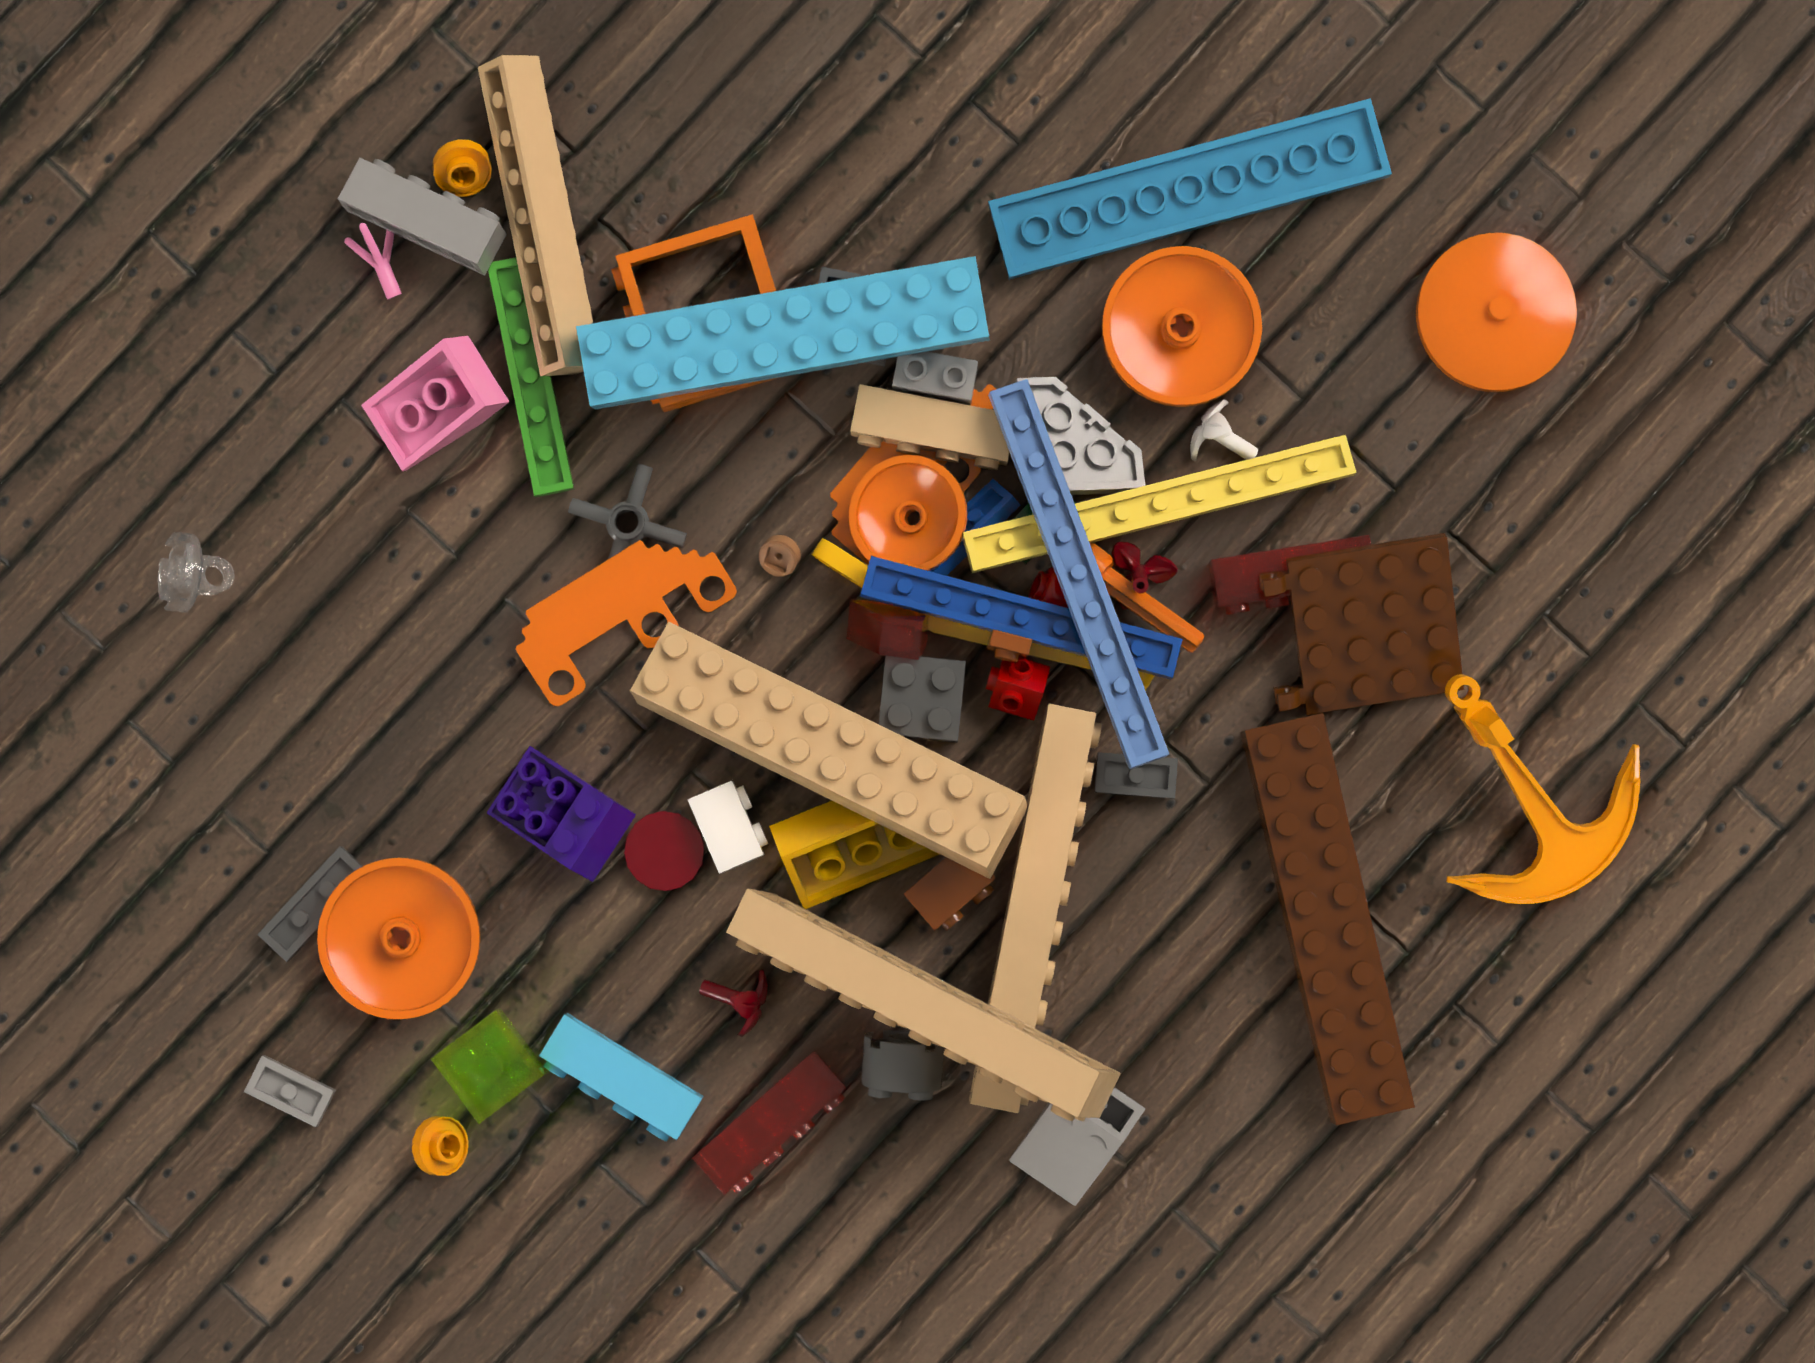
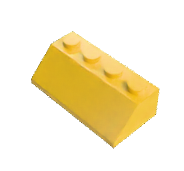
[769,801,940,909]

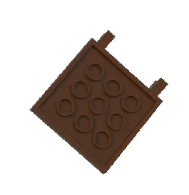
[1258,533,1464,715]

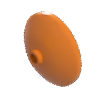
[848,455,968,571]

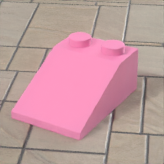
[361,336,509,471]

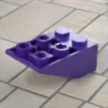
[487,746,636,882]

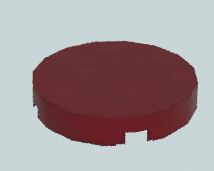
[624,811,705,891]

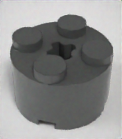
[861,1030,944,1100]

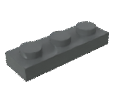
[257,846,363,962]

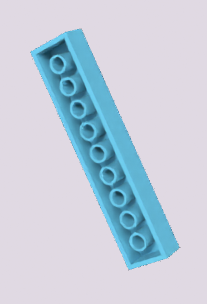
[576,256,990,409]

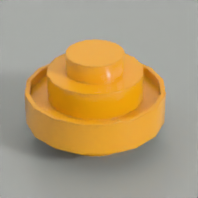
[432,139,492,197]
[412,1116,469,1176]

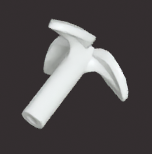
[1190,399,1258,461]

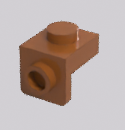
[986,629,1033,663]

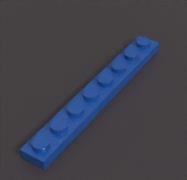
[860,556,1183,680]

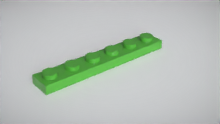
[488,257,574,497]

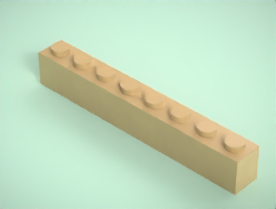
[478,55,593,376]

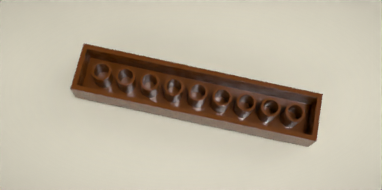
[1240,713,1415,1125]

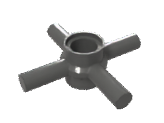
[568,464,687,559]

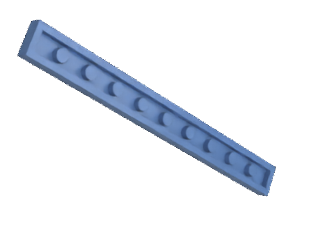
[988,379,1169,770]

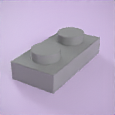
[244,1055,336,1127]

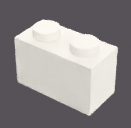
[688,781,768,874]

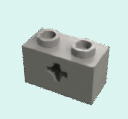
[892,352,978,406]

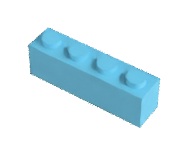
[539,1013,704,1142]

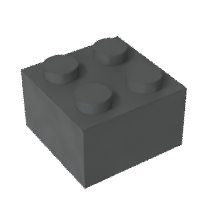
[879,653,966,743]

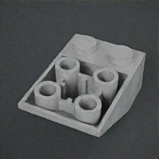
[1009,1087,1145,1206]

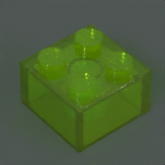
[431,1008,549,1124]

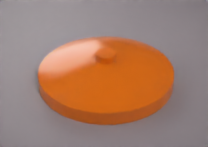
[1416,233,1577,392]
[1102,246,1262,407]
[317,857,481,1019]

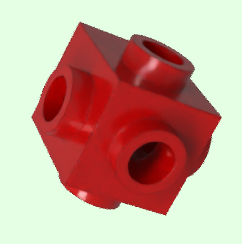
[985,658,1050,721]

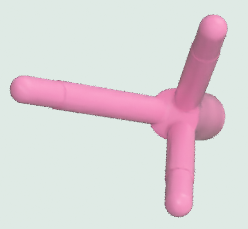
[344,223,402,300]

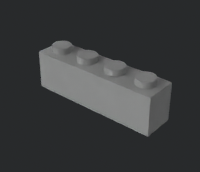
[338,158,507,276]

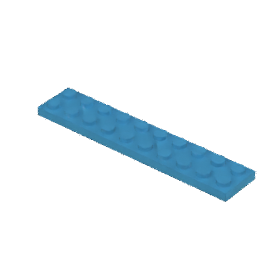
[988,98,1392,280]

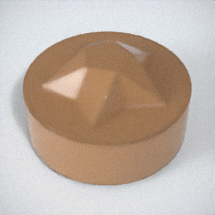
[759,535,801,577]

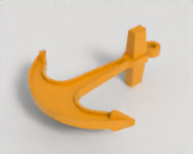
[1445,674,1640,904]

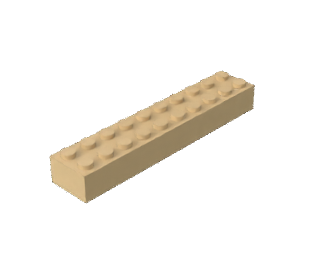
[630,622,1028,879]
[969,704,1102,1113]
[726,889,1121,1121]

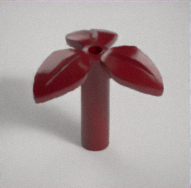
[1112,542,1178,610]
[699,970,768,1037]

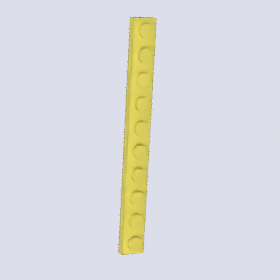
[963,435,1357,573]

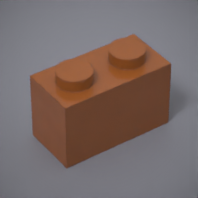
[904,857,996,931]

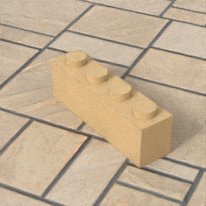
[850,384,1009,470]

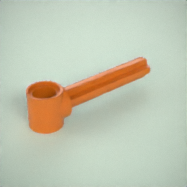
[1090,543,1205,653]

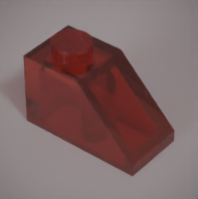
[846,599,929,660]

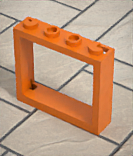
[611,214,780,412]

